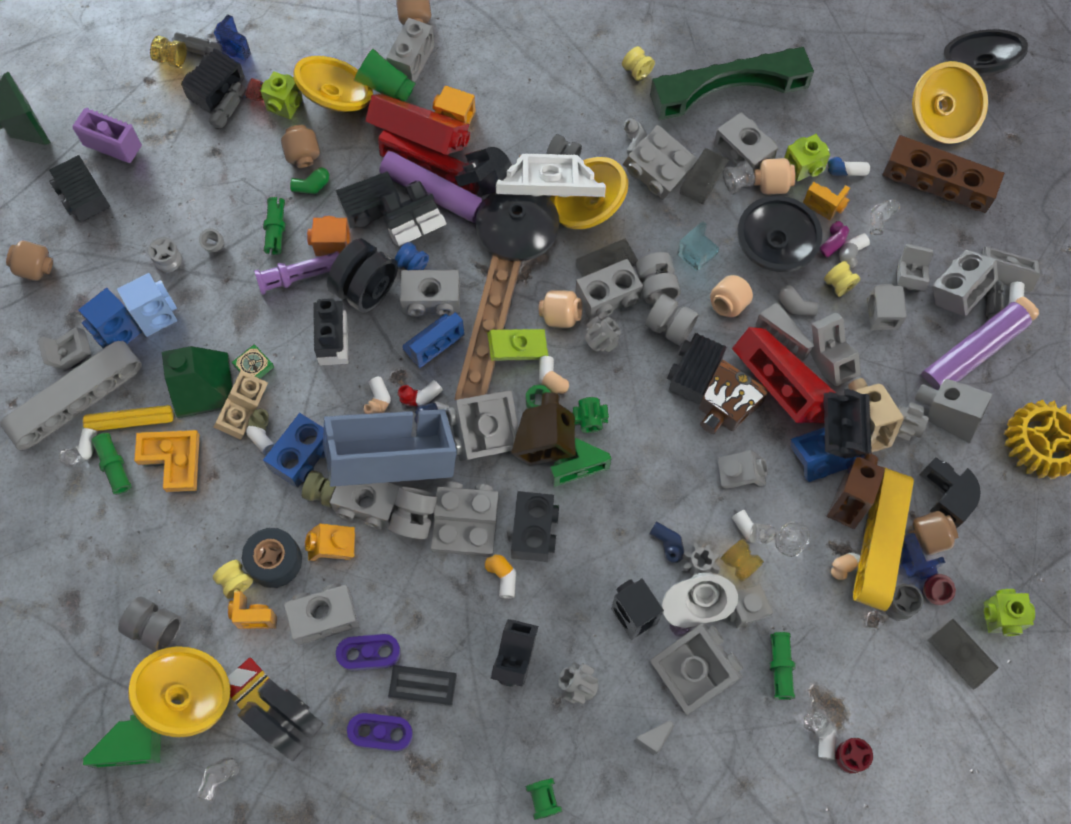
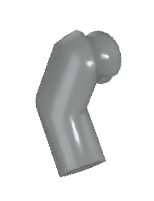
[623,118,647,155]
[779,285,818,316]

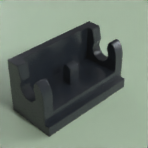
[824,389,872,459]

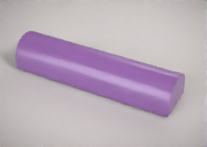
[379,151,482,223]
[921,302,1032,390]

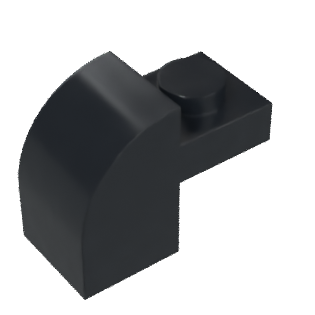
[454,147,512,195]
[919,457,981,529]
[490,619,539,687]

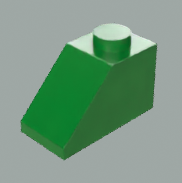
[83,715,161,768]

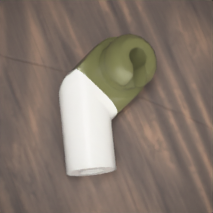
[246,408,274,454]

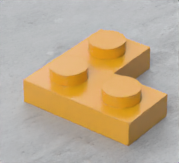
[134,430,200,492]

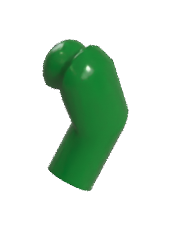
[290,167,330,194]

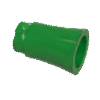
[354,48,416,102]

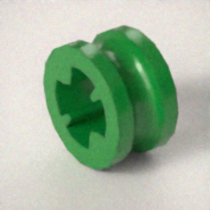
[525,385,550,409]

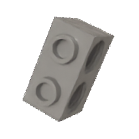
[386,18,435,82]
[932,249,998,317]
[575,259,643,320]

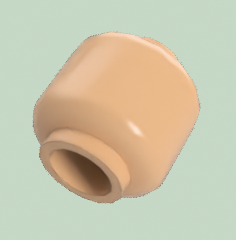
[754,158,795,195]
[710,275,753,318]
[539,290,583,328]

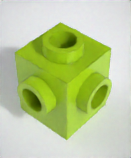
[261,71,303,119]
[784,134,831,182]
[983,589,1035,637]

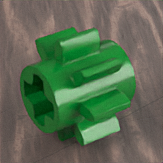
[572,397,609,433]

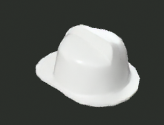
[662,573,738,628]

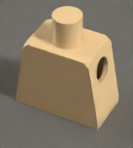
[848,378,904,452]

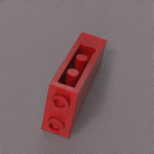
[365,94,470,155]
[731,327,836,423]

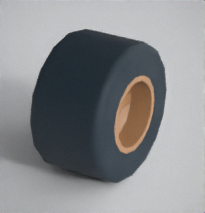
[241,528,302,588]

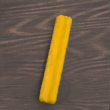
[83,405,174,431]

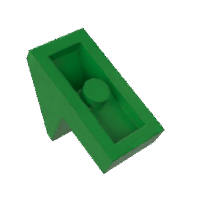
[550,438,612,487]

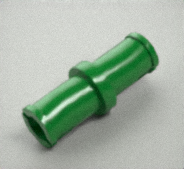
[263,197,286,255]
[91,433,132,495]
[769,632,796,700]

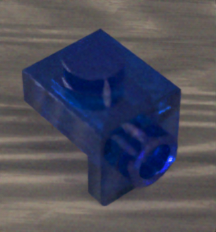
[214,14,251,61]
[900,533,946,579]

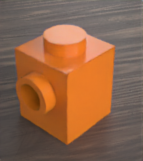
[307,216,351,256]

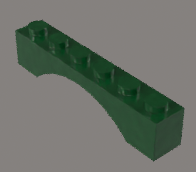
[650,47,814,120]

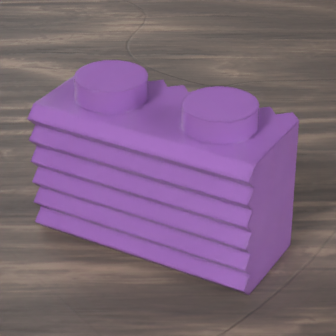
[72,107,142,163]

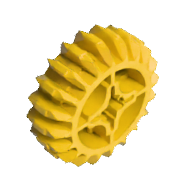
[1004,399,1071,480]

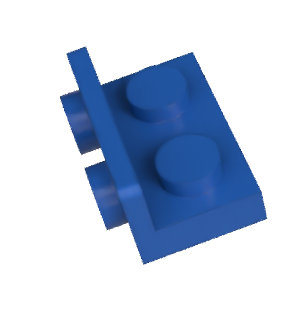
[402,312,465,369]
[790,427,860,482]

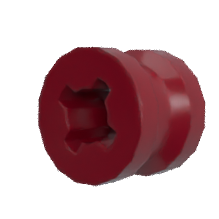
[835,738,873,774]

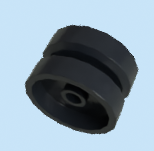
[327,238,398,313]
[237,678,324,761]

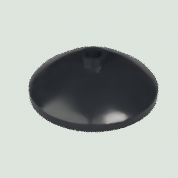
[944,29,1028,76]
[475,192,559,261]
[737,196,822,272]

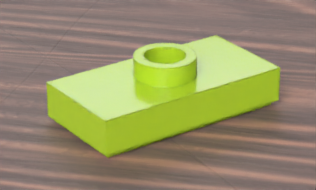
[487,329,548,361]

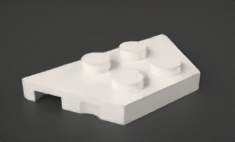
[496,154,606,197]

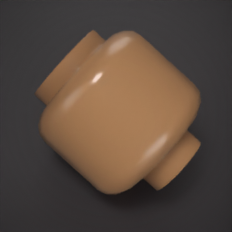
[396,0,432,25]
[281,125,320,168]
[6,240,53,281]
[908,511,959,555]

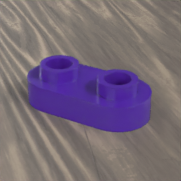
[335,634,401,671]
[347,713,413,752]

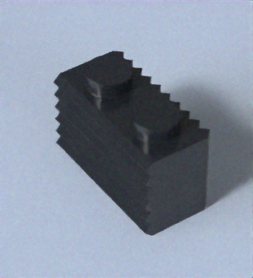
[181,48,245,113]
[49,155,110,222]
[336,171,400,228]
[667,333,727,404]

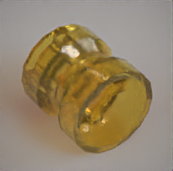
[150,35,187,68]
[720,539,764,582]

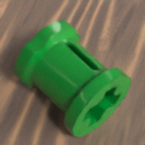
[525,778,563,820]

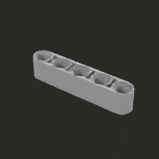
[0,341,142,450]

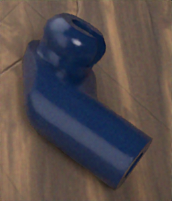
[649,521,685,563]

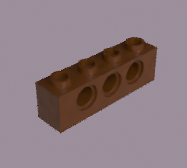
[882,135,1005,213]

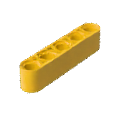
[853,467,914,612]

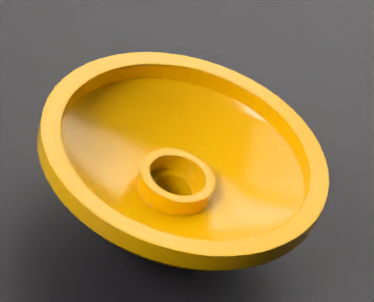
[293,56,373,112]
[912,61,988,144]
[550,157,628,229]
[128,646,230,737]

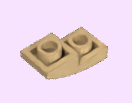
[213,370,268,440]

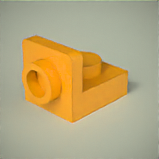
[803,182,850,220]
[228,591,277,629]

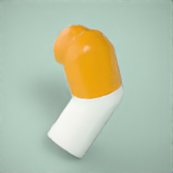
[485,554,516,599]

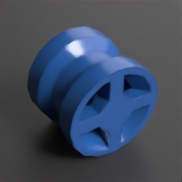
[394,242,429,270]

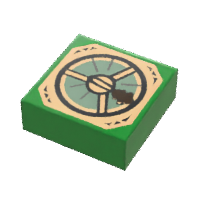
[232,344,274,379]

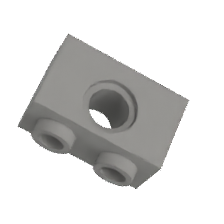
[713,112,778,180]
[400,270,460,316]
[330,482,399,530]
[284,583,359,646]

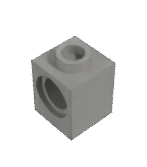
[867,284,907,330]

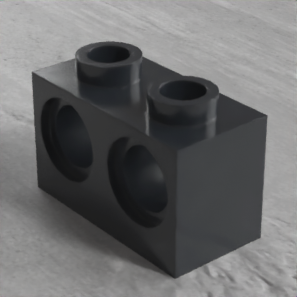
[511,491,559,562]
[611,578,664,640]

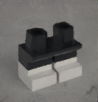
[381,180,447,246]
[313,298,348,366]

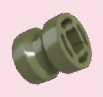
[302,470,336,508]

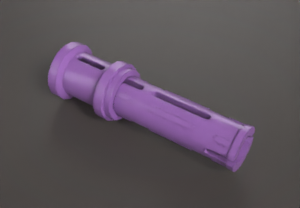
[254,251,339,295]

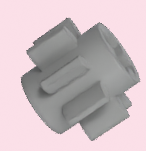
[585,316,621,352]
[897,402,929,441]
[682,543,720,577]
[558,662,598,705]

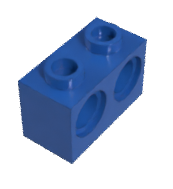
[78,287,143,349]
[263,412,325,488]

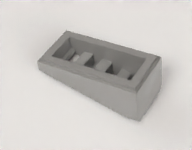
[755,303,813,361]

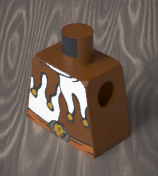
[699,359,769,434]

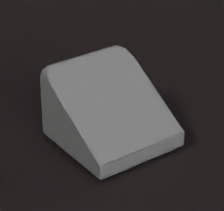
[634,721,674,755]

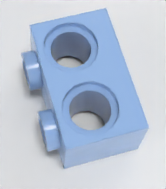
[117,273,177,337]

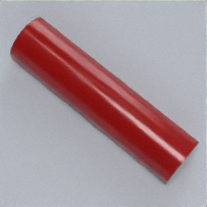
[378,130,479,195]

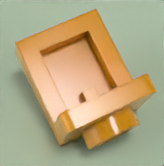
[305,523,355,561]

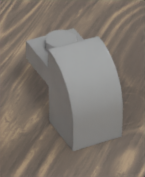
[810,313,861,387]

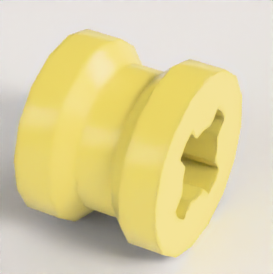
[622,46,655,81]
[824,261,861,297]
[212,559,253,599]

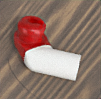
[397,380,443,407]

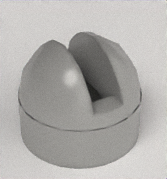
[199,228,224,252]

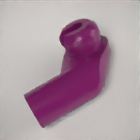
[819,221,850,258]

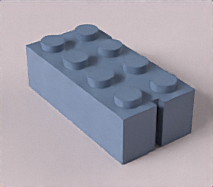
[323,409,457,487]

